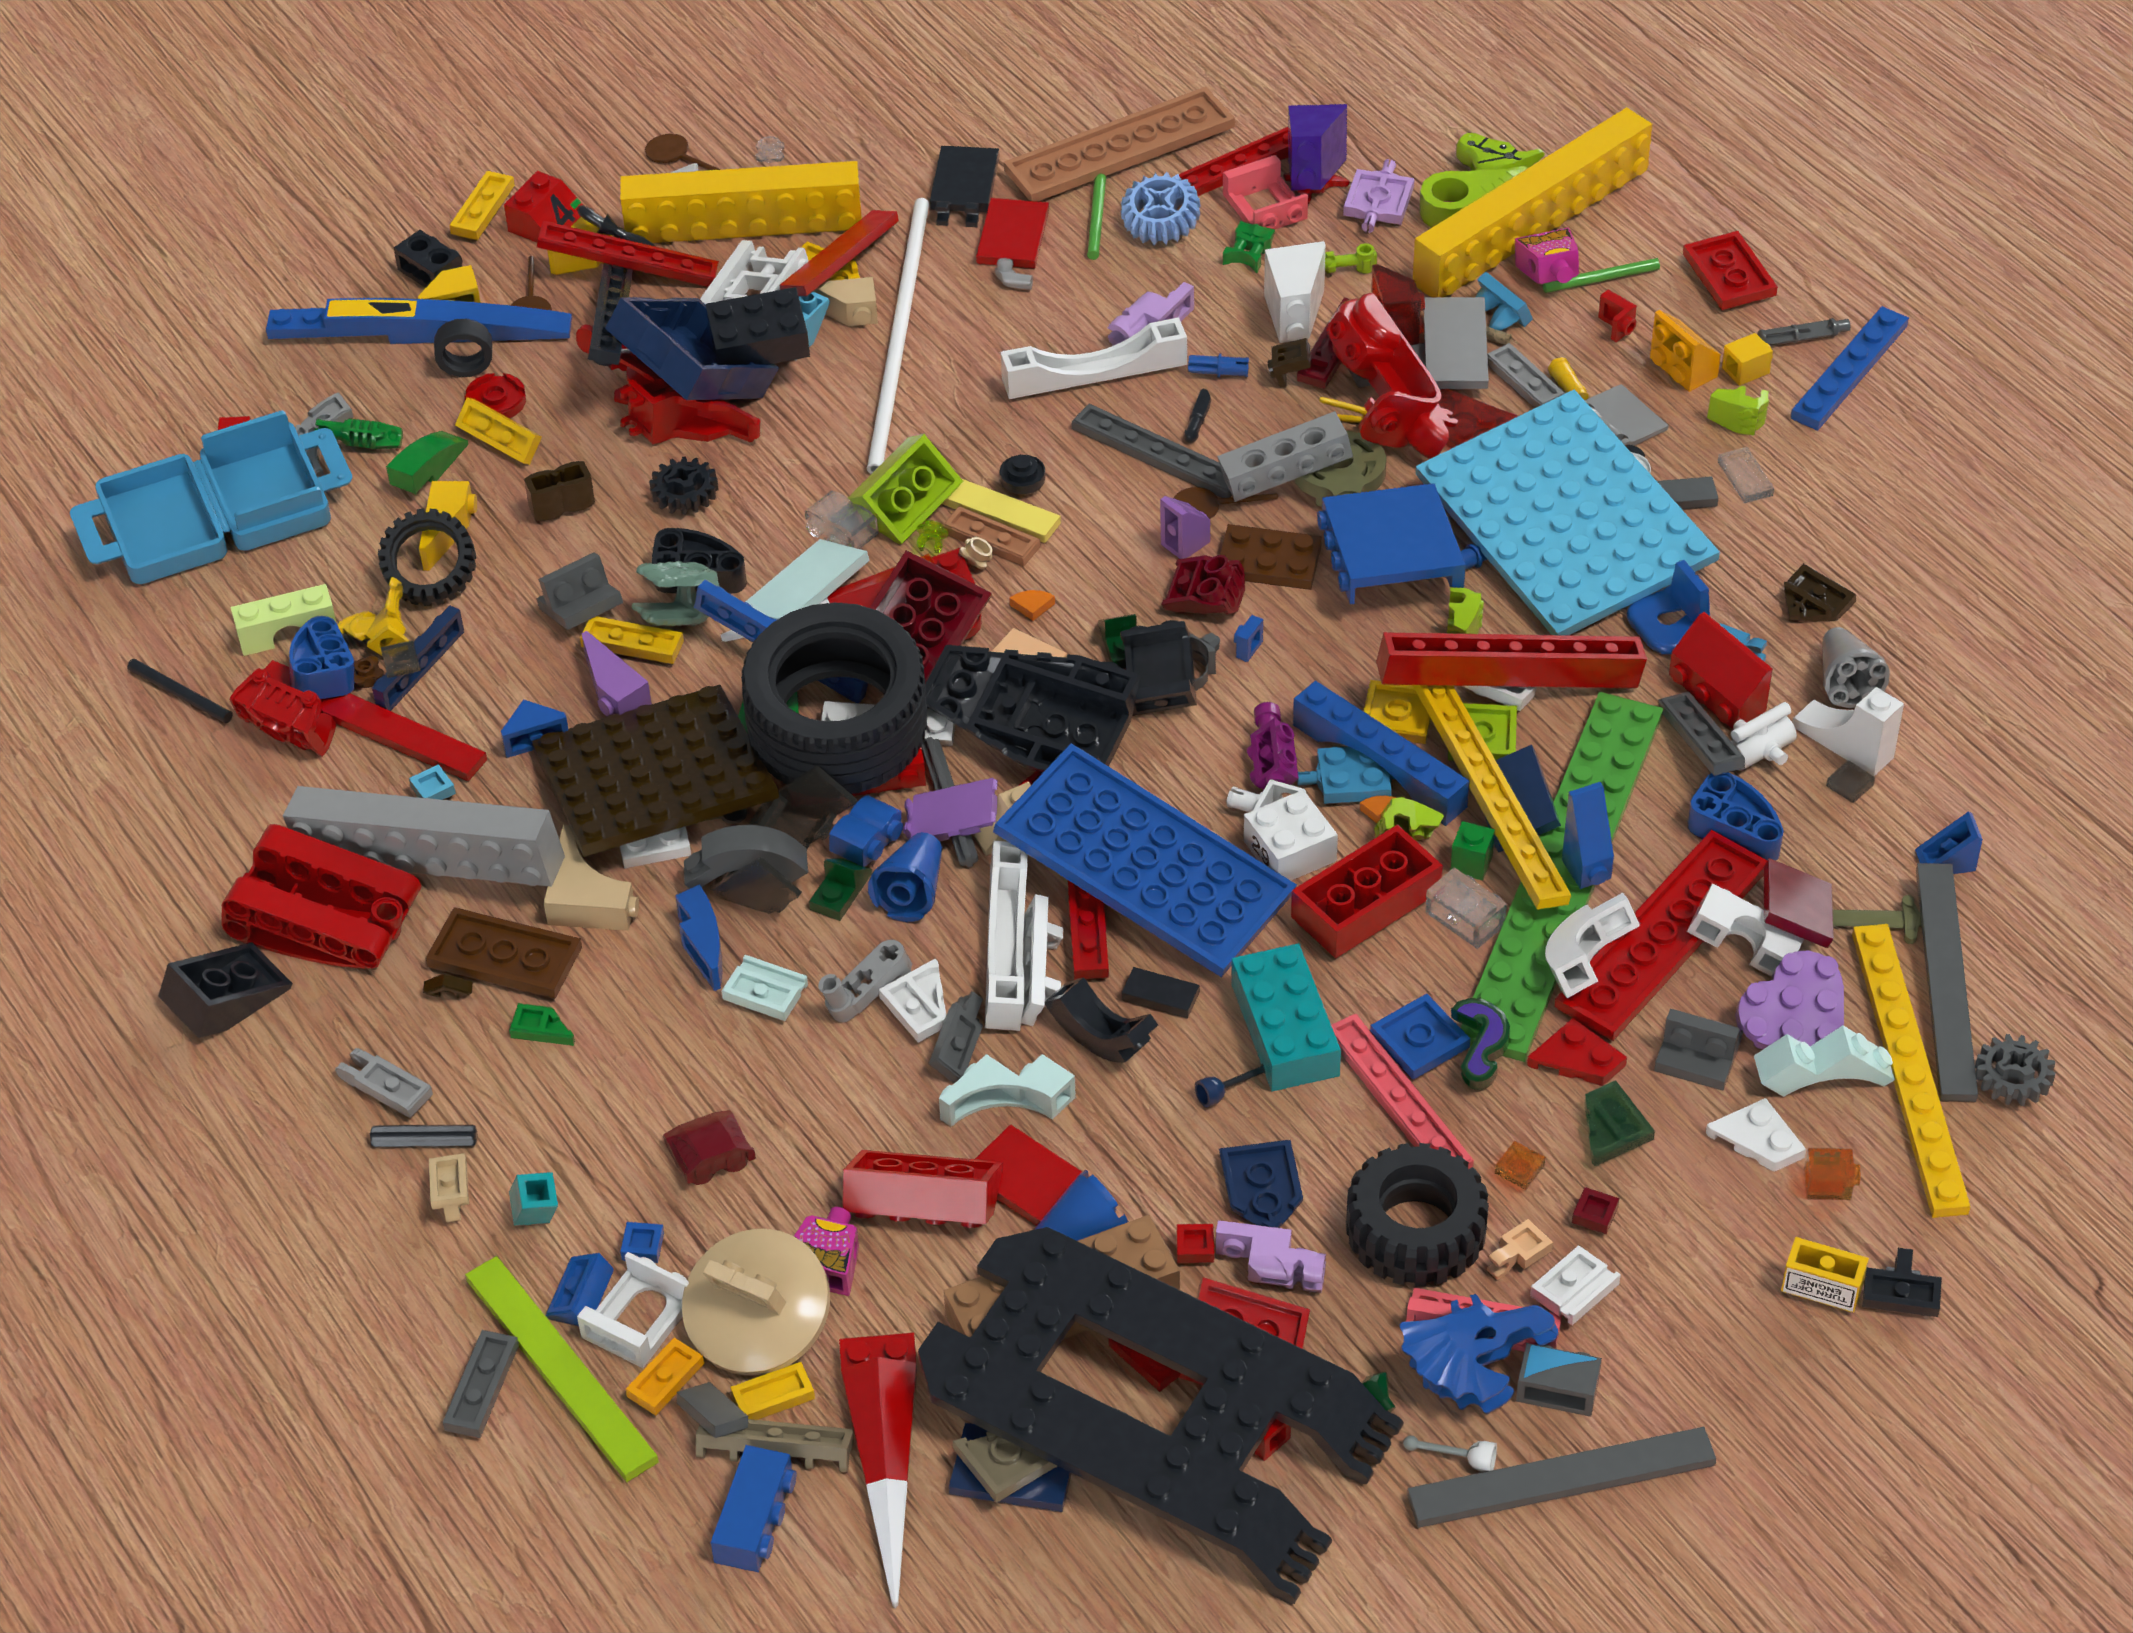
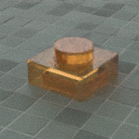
[1495,1141,1546,1190]

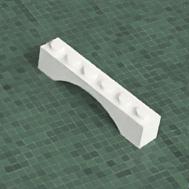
[1001,318,1187,399]
[985,841,1028,1031]

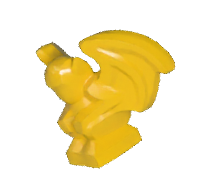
[337,577,410,660]

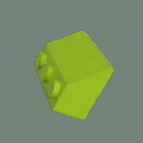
[846,434,963,544]

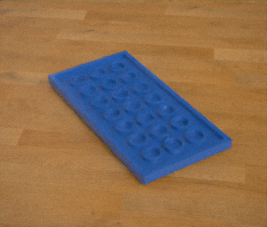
[993,743,1297,978]

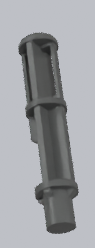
[1757,318,1851,346]

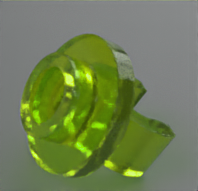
[916,520,949,554]

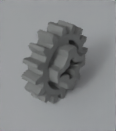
[1975,1034,2056,1106]

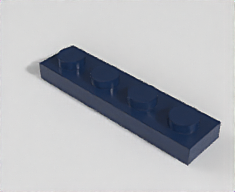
[372,605,464,711]

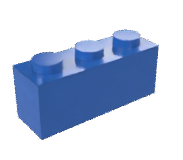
[710,1445,797,1573]

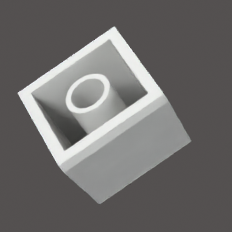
[1264,241,1326,343]

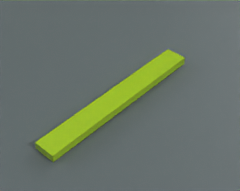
[465,1256,659,1483]

